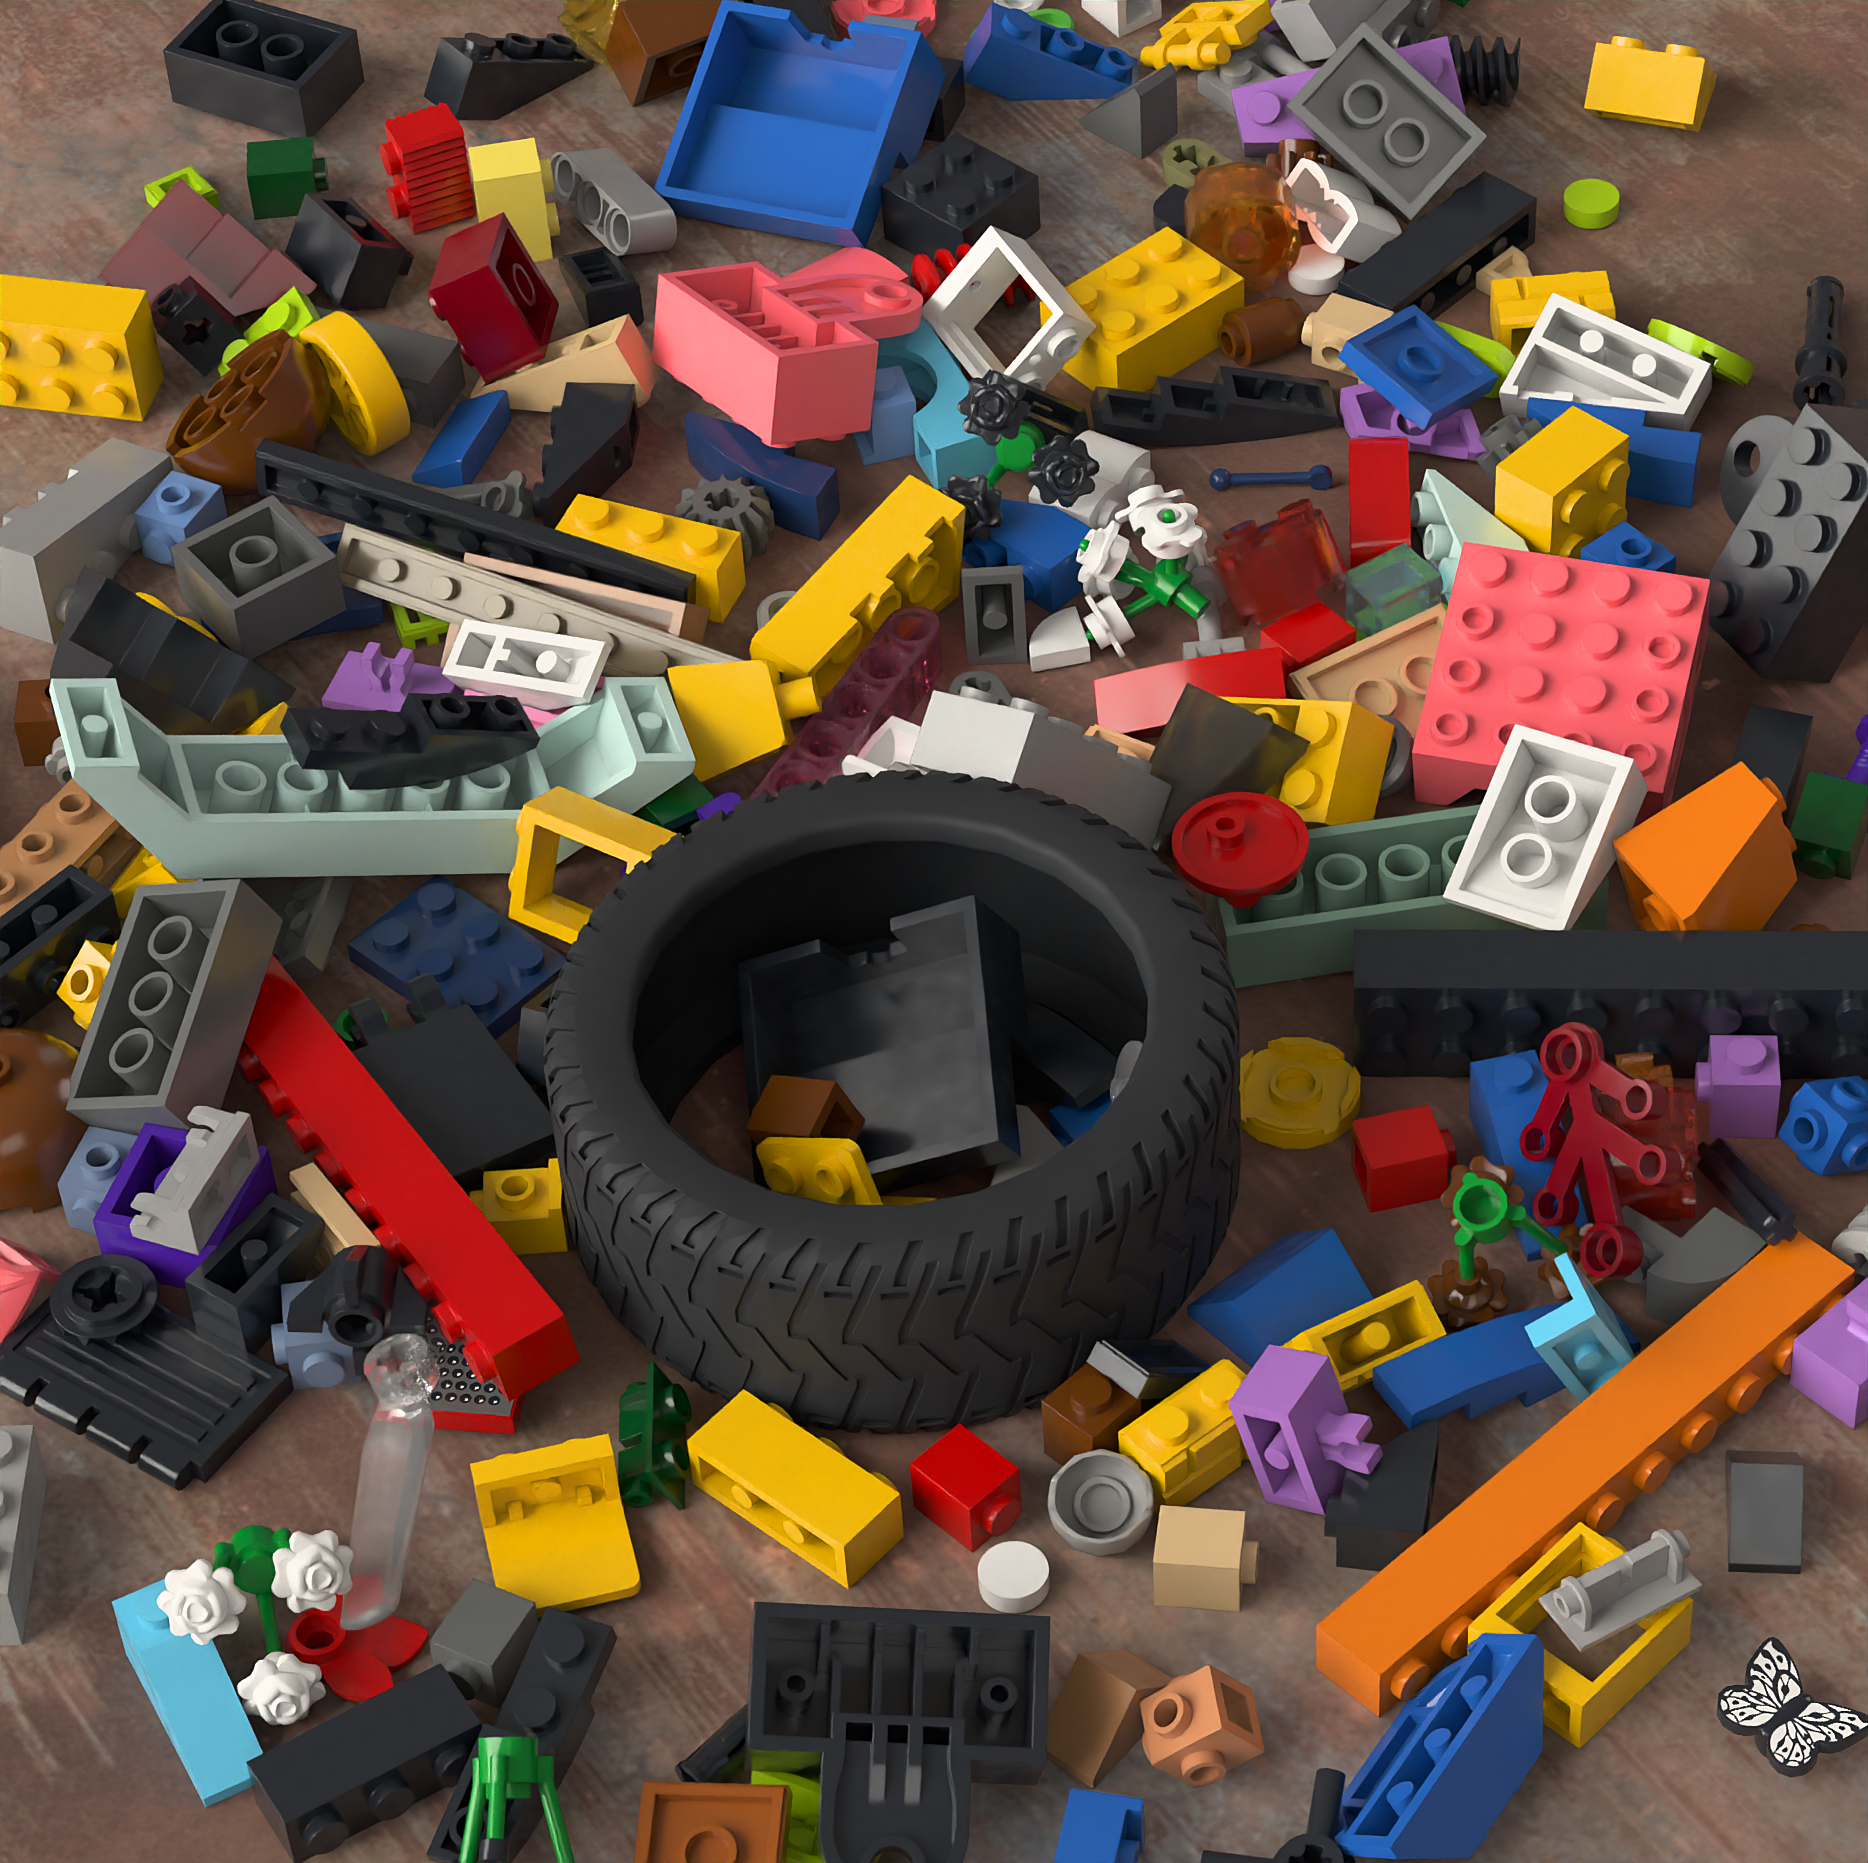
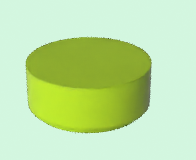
[1563,179,1620,229]

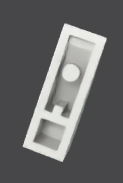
[442,619,612,711]

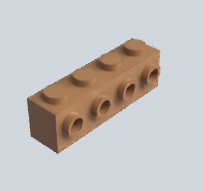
[0,779,142,917]

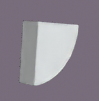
[1029,606,1090,672]

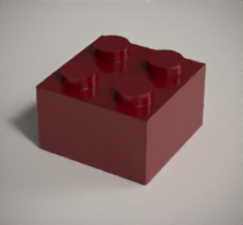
[428,212,559,383]

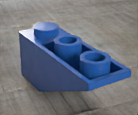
[964,2,1138,101]
[936,489,1092,614]

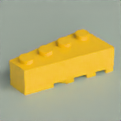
[749,474,966,718]

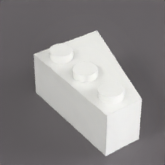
[1499,293,1712,432]

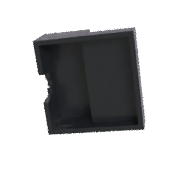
[737,895,1031,1195]

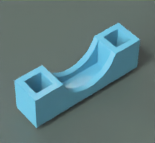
[875,315,998,489]

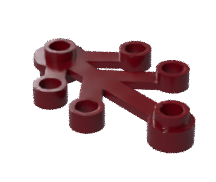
[1519,1022,1682,1280]

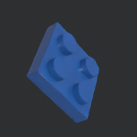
[1338,304,1498,431]

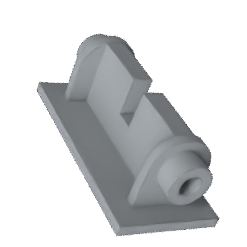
[1539,1529,1702,1653]

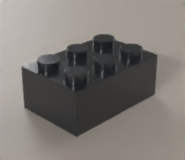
[163,0,365,138]

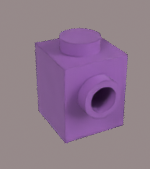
[1695,1035,1781,1138]

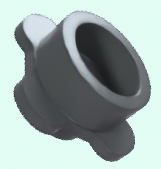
[481,470,533,521]

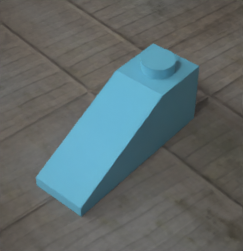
[112,1579,263,1808]

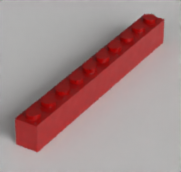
[235,954,581,1402]

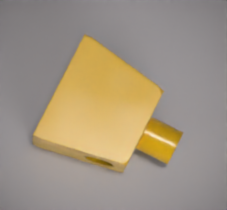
[667,660,822,785]

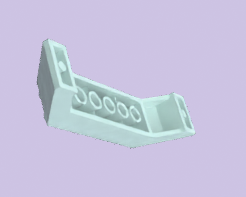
[49,677,696,879]

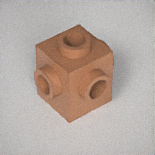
[1139,1664,1265,1788]

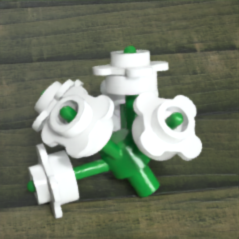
[1076,485,1216,658]

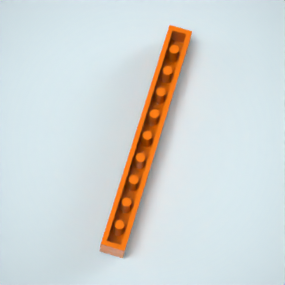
[1316,1230,1856,1718]

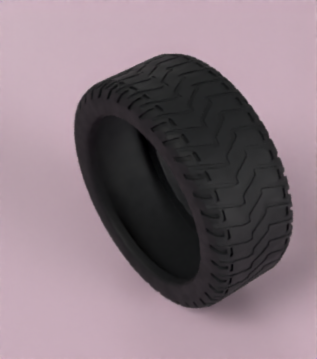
[544,770,1241,1434]

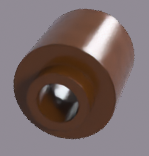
[1218,297,1306,367]

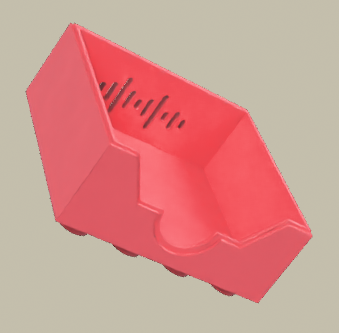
[1412,542,1710,829]

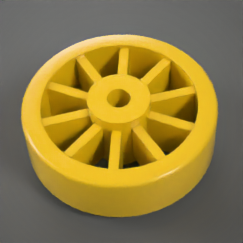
[298,311,410,457]

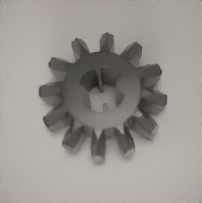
[674,473,775,566]

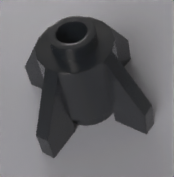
[286,1245,428,1376]

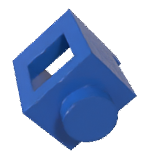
[1053,1788,1145,1863]

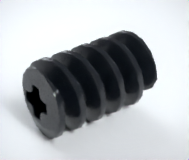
[1410,33,1521,107]

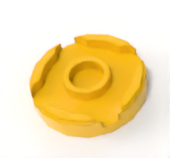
[1239,1037,1360,1149]

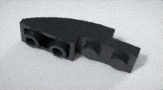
[280,693,540,790]
[426,1606,617,1863]

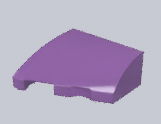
[1339,383,1487,461]

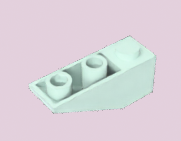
[1410,469,1529,604]

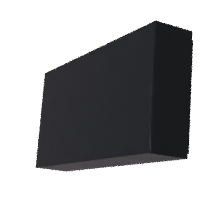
[1086,1339,1210,1399]

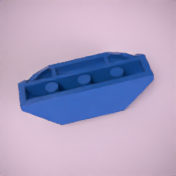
[1335,1633,1544,1859]

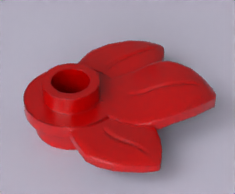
[284,1581,429,1702]

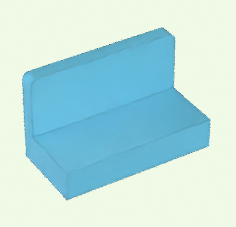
[1525,1252,1635,1403]

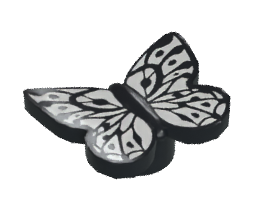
[1716,1637,1868,1778]

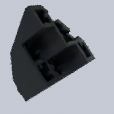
[50,566,296,735]

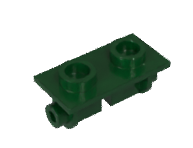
[618,1361,692,1510]

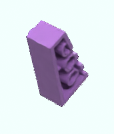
[1231,36,1472,156]

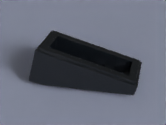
[558,246,644,328]

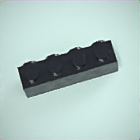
[0,864,122,1029]

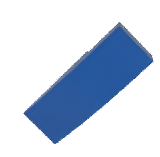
[1527,397,1702,509]

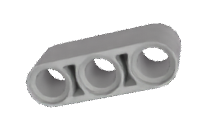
[550,148,677,256]

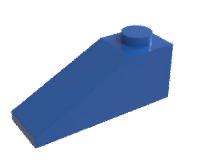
[1469,1050,1588,1262]

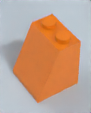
[1612,761,1798,931]

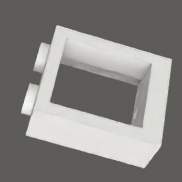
[922,226,1096,391]

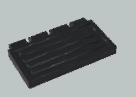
[0,1291,292,1491]

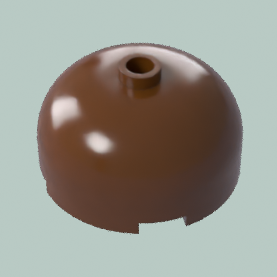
[166,329,333,496]
[0,1028,89,1213]

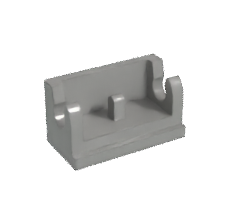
[129,1106,260,1255]

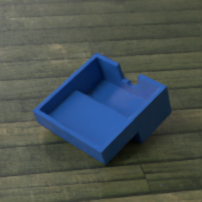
[654,0,946,249]

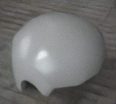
[1048,1449,1154,1557]

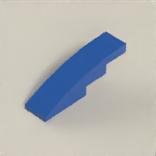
[1373,1300,1641,1429]

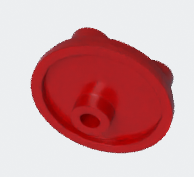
[1172,792,1309,908]

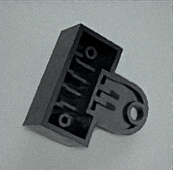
[1707,403,1868,683]
[744,1601,1051,1863]

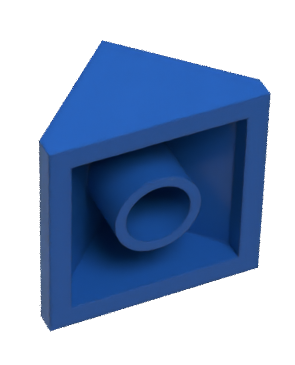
[1187,1228,1374,1368]

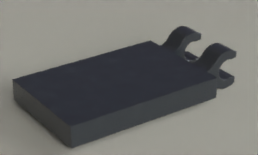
[347,972,556,1190]

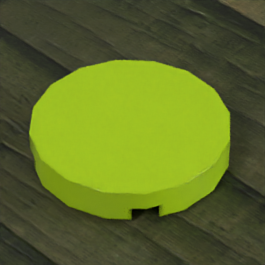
[1645,318,1756,387]

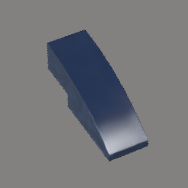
[684,411,840,541]

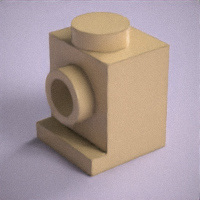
[1301,293,1394,384]

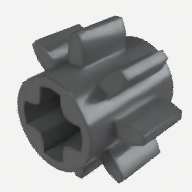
[1476,413,1544,482]

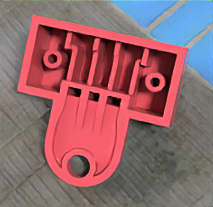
[652,261,923,448]

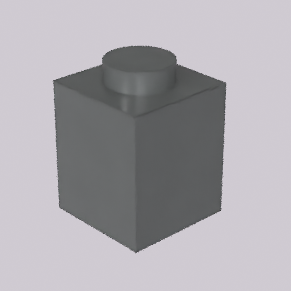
[429,1578,539,1709]

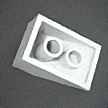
[1443,724,1649,930]

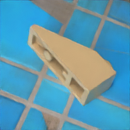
[470,314,661,412]

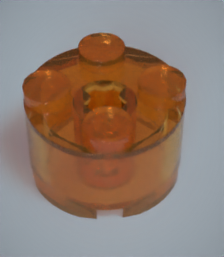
[1183,162,1301,294]

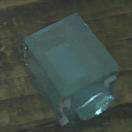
[1346,543,1443,637]

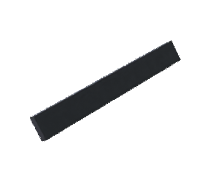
[255,438,696,604]

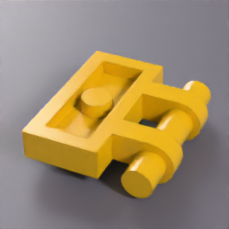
[1140,0,1275,71]

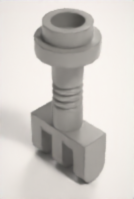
[1183,567,1245,660]

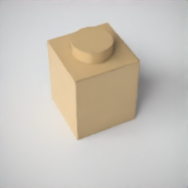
[1153,1505,1259,1612]

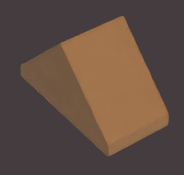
[1046,1649,1173,1789]

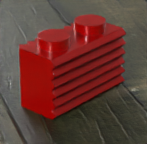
[379,102,476,235]

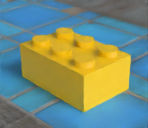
[1040,227,1245,392]
[0,274,164,422]

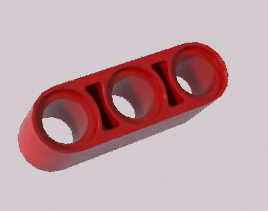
[1348,437,1411,570]

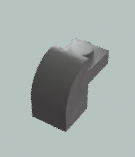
[1621,1205,1768,1325]

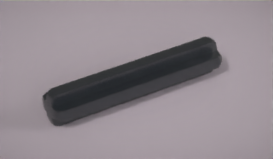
[1695,1137,1798,1246]

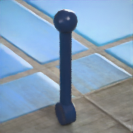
[1209,465,1332,491]

